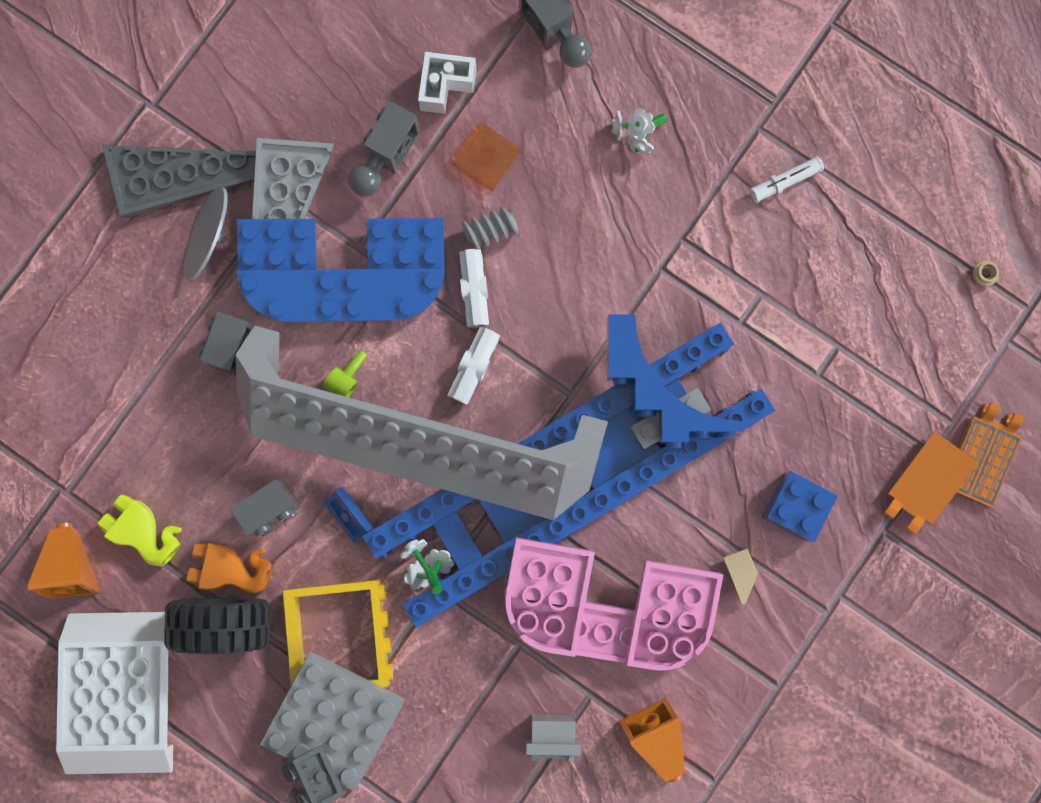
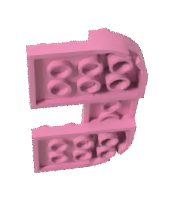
[504,537,723,671]

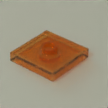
[451,121,521,191]

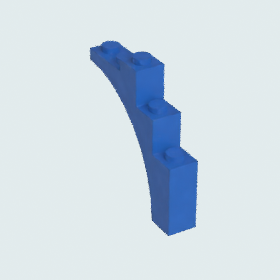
[607,314,743,449]

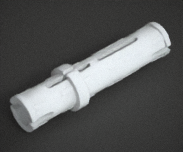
[749,156,824,203]

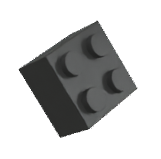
[199,311,254,375]
[230,479,301,537]

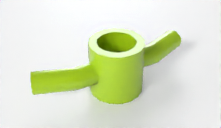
[322,350,367,397]

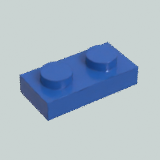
[323,487,373,544]

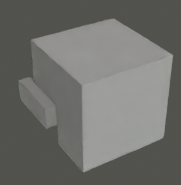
[526,715,581,762]

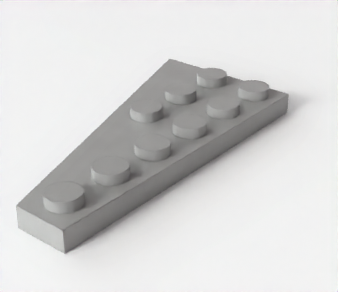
[252,138,335,219]

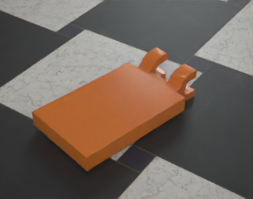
[883,432,979,535]

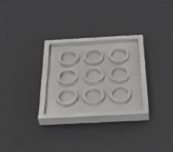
[260,651,405,791]

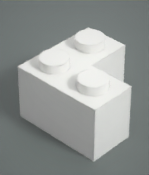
[418,52,476,114]

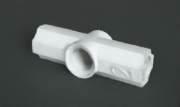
[459,249,489,329]
[447,326,500,405]

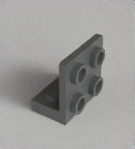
[281,745,344,803]

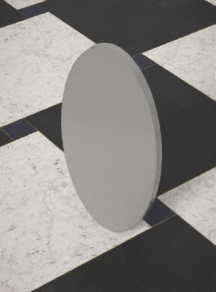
[184,186,228,280]

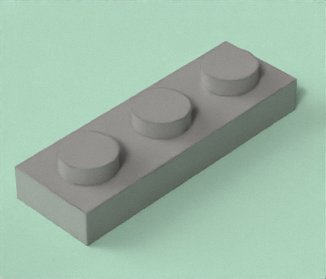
[630,388,711,450]

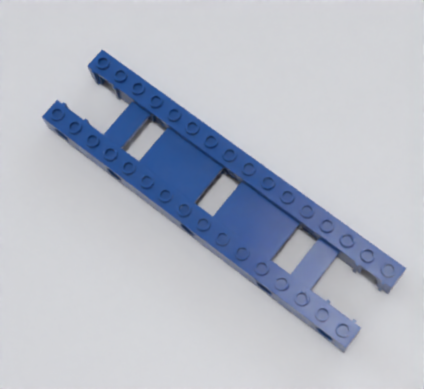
[363,322,776,627]

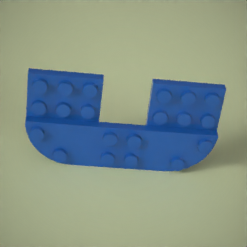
[237,218,445,322]

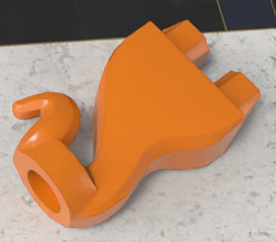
[186,543,272,593]

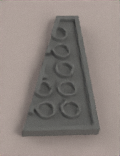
[102,144,256,218]

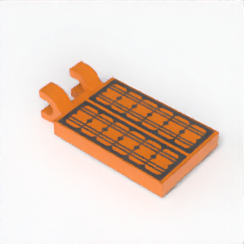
[957,402,1025,508]

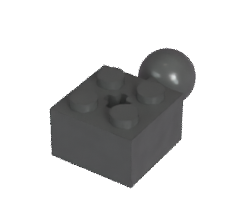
[519,0,592,68]
[349,101,421,197]

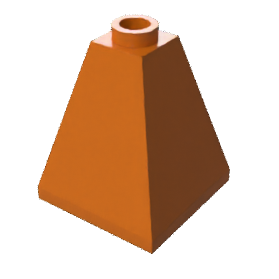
[28,523,100,599]
[619,698,685,782]

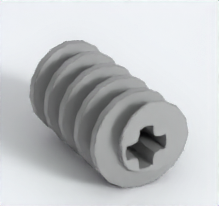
[462,206,518,250]

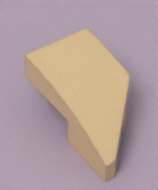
[723,549,758,607]

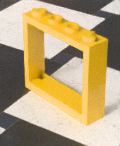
[283,580,393,688]

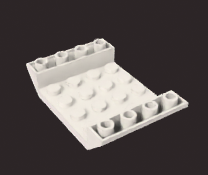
[56,612,173,774]

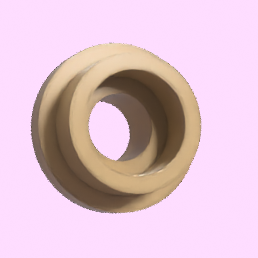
[973,261,999,286]

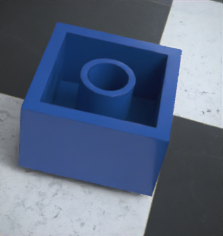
[762,471,838,542]

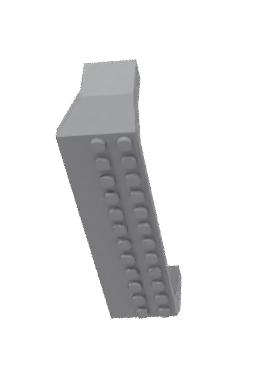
[236,326,608,520]

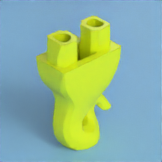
[97,495,182,567]

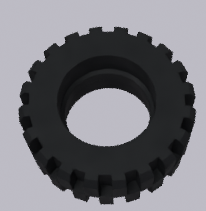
[164,597,270,654]

